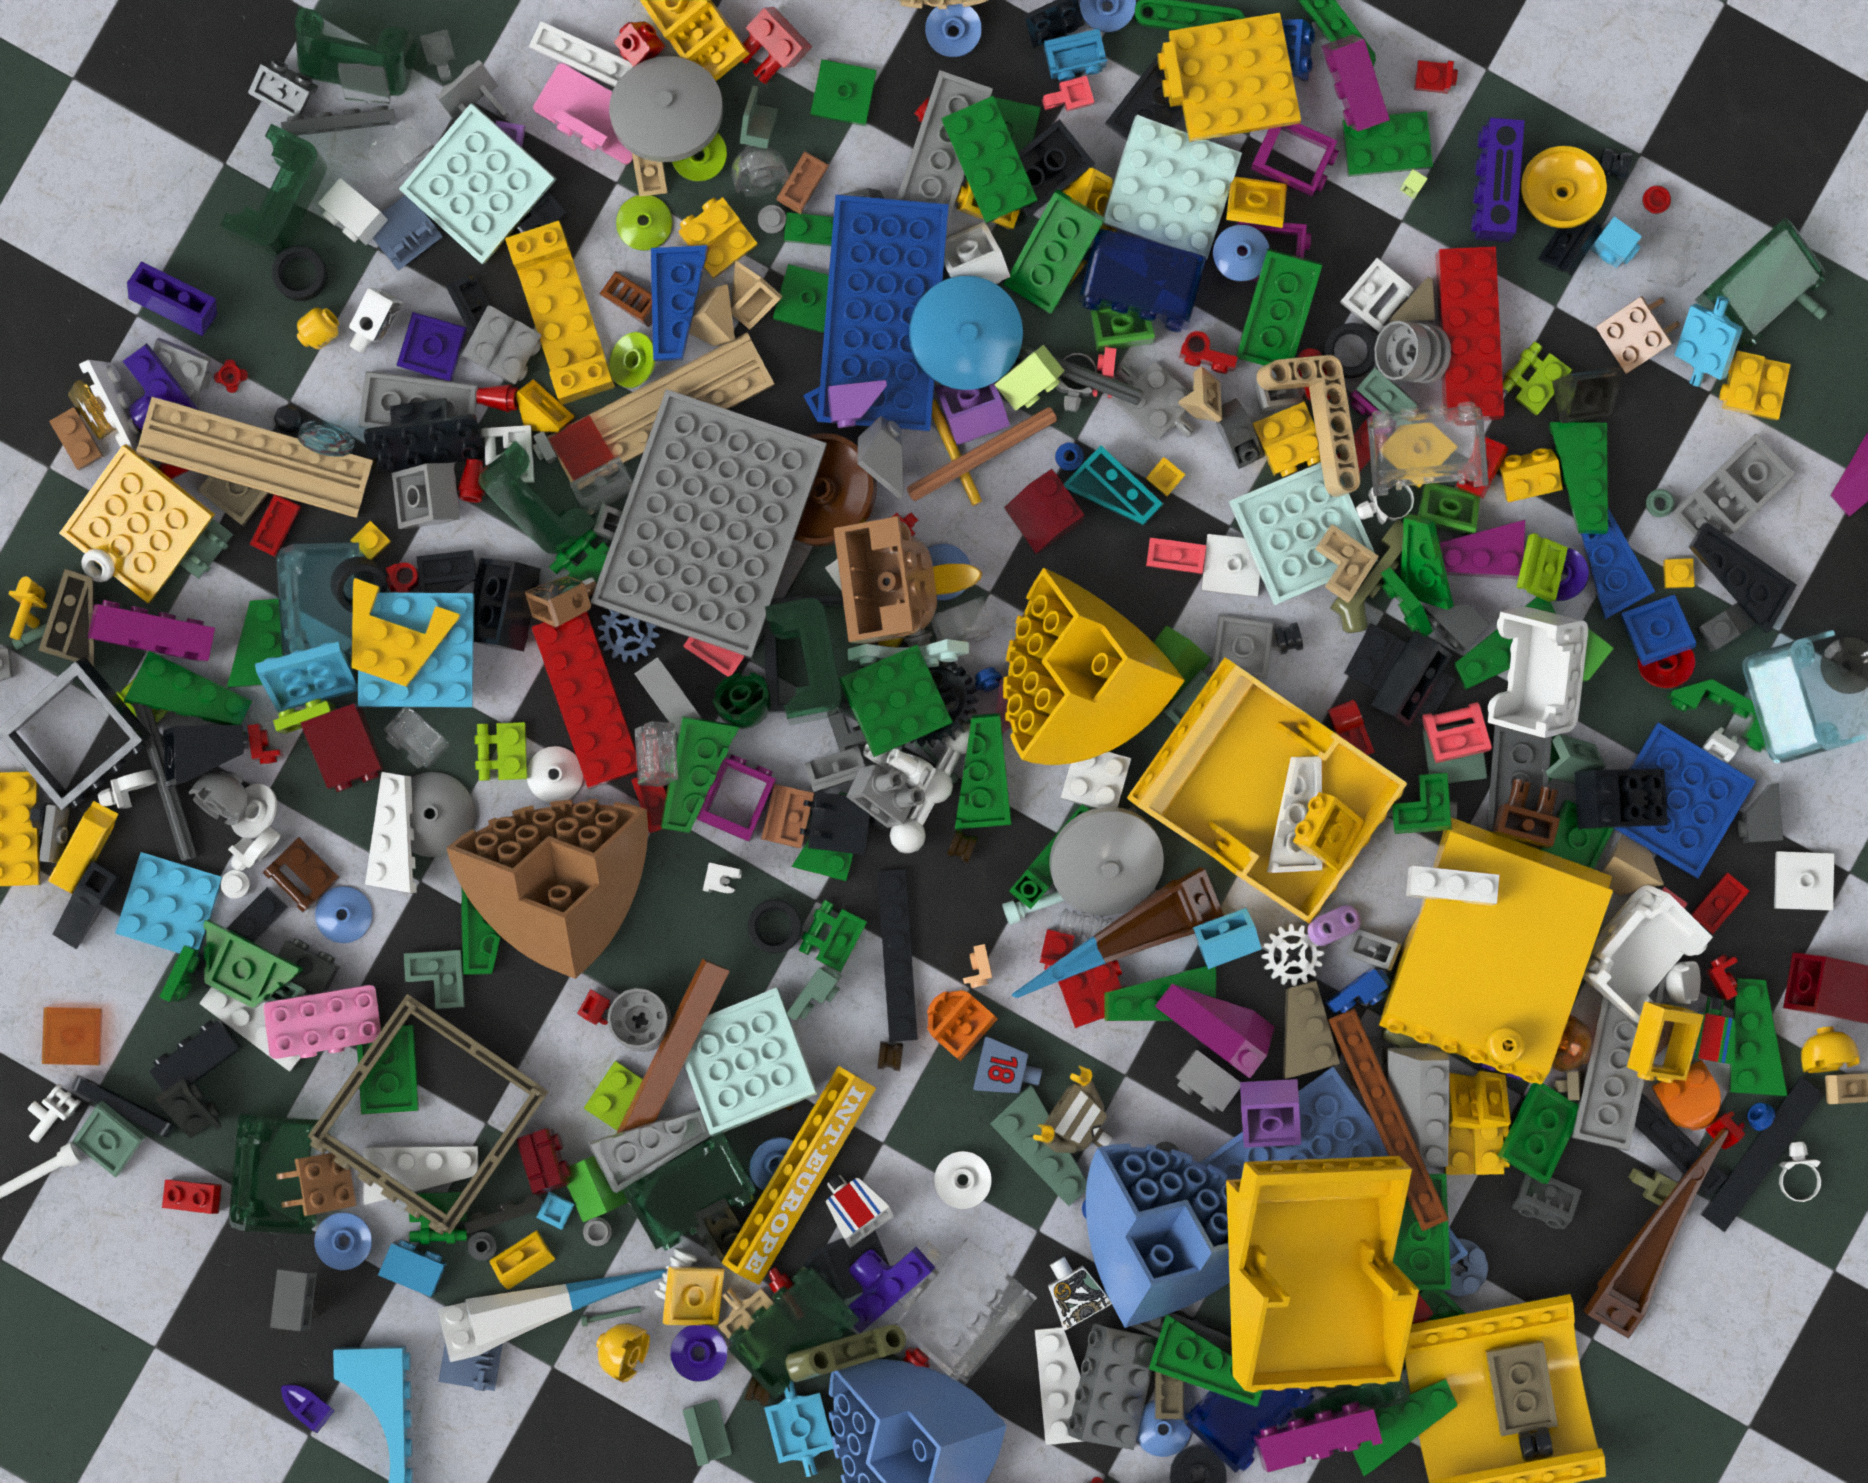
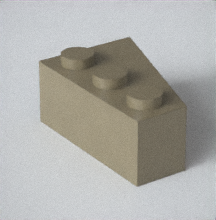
[39,569,95,668]
[1282,981,1340,1079]

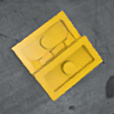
[1449,1071,1511,1129]

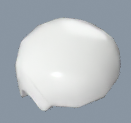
[1665,961,1701,1004]

